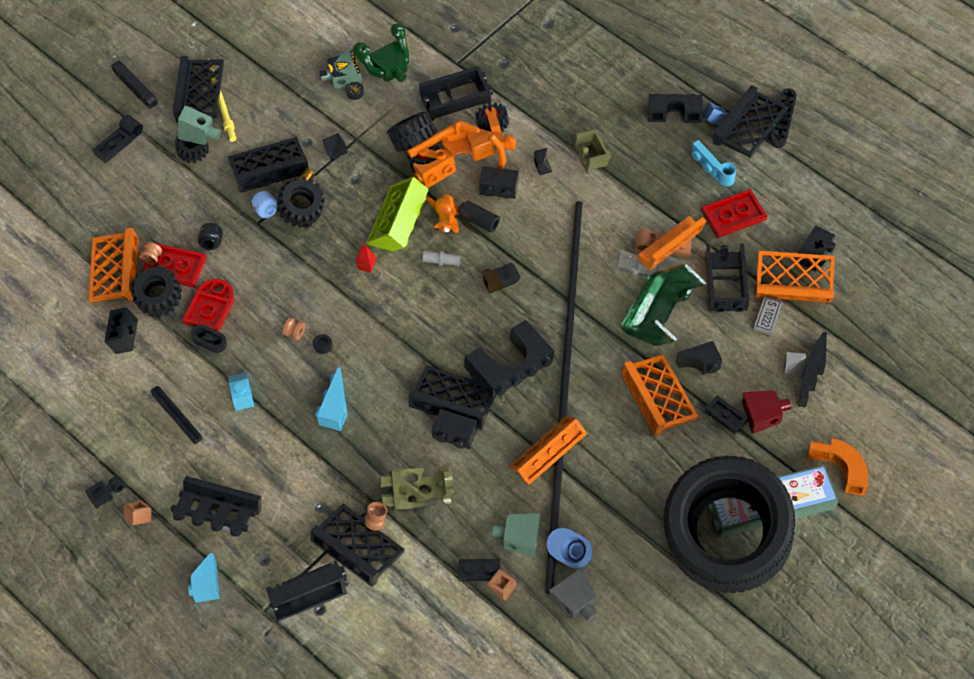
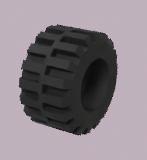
[387,111,437,152]
[277,177,325,227]
[130,265,182,317]

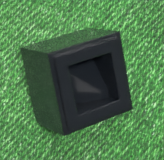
[323,133,347,160]
[534,148,552,176]

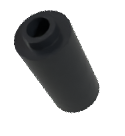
[458,200,500,233]

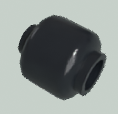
[197,223,223,250]

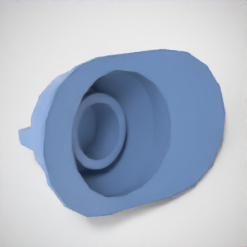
[547,528,593,569]

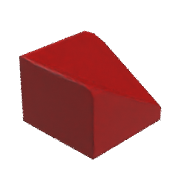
[356,245,377,273]

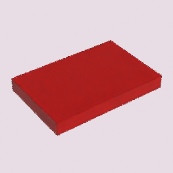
[701,189,767,238]
[141,243,207,288]

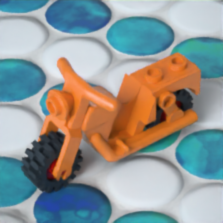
[407,102,516,188]

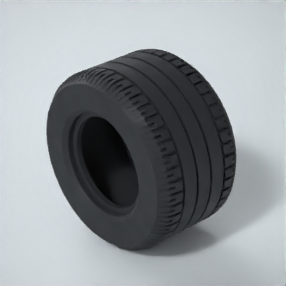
[663,455,795,593]

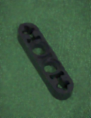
[111,60,158,109]
[770,88,797,148]

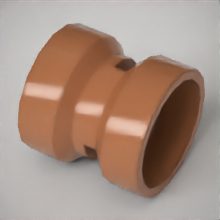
[364,502,387,530]

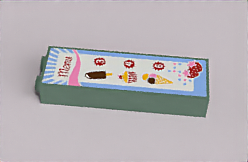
[707,465,839,538]

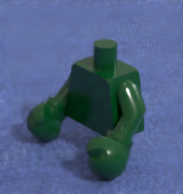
[352,23,409,82]

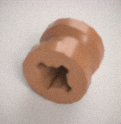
[139,242,162,265]
[283,317,305,340]

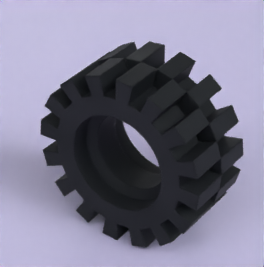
[175,136,209,163]

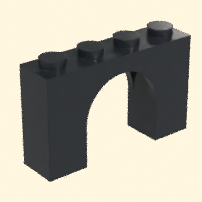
[464,320,555,399]

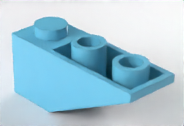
[315,367,347,431]

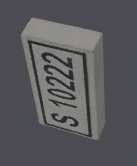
[754,296,783,336]

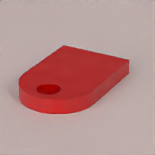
[182,279,234,332]

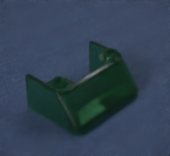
[621,263,706,346]

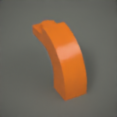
[807,438,868,496]

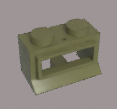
[573,129,611,174]

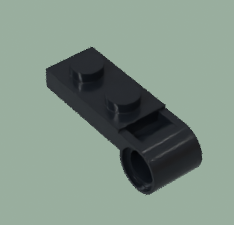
[92,115,143,163]

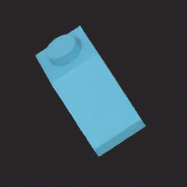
[228,372,254,411]
[188,553,220,603]

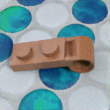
[635,230,692,258]

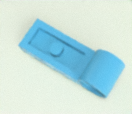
[691,140,736,186]

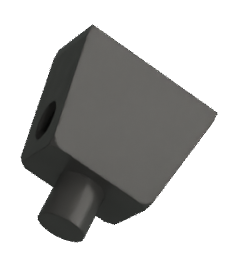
[549,568,598,622]

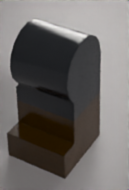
[482,263,520,294]

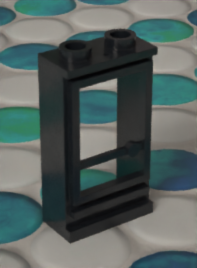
[419,66,493,121]
[705,244,749,313]
[266,560,349,622]

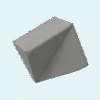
[784,352,806,376]

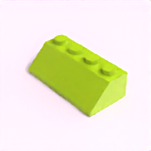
[366,177,429,251]

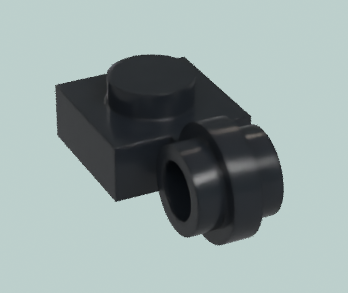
[85,476,125,509]

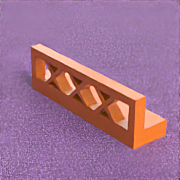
[637,216,706,271]
[509,416,587,485]

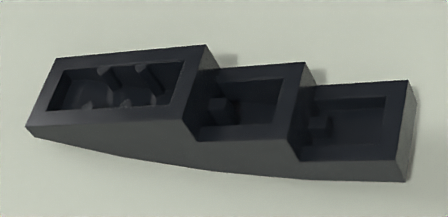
[798,332,827,407]

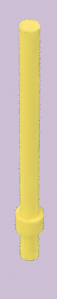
[206,59,237,142]

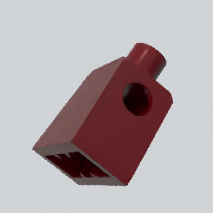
[741,390,791,434]

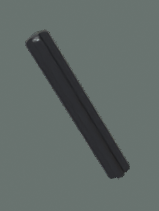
[151,386,202,444]

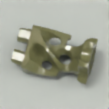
[379,465,455,511]

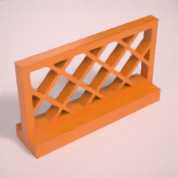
[88,228,139,303]
[755,251,835,303]
[620,355,698,436]

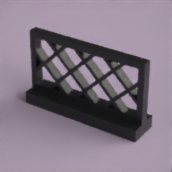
[173,56,224,123]
[713,85,788,158]
[228,137,309,193]
[409,365,496,430]
[311,504,405,587]

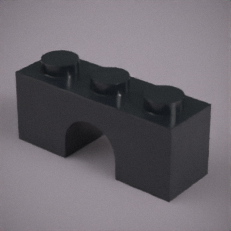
[648,94,703,123]

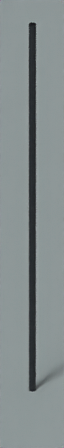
[545,201,583,594]

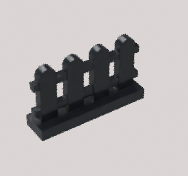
[171,476,261,537]

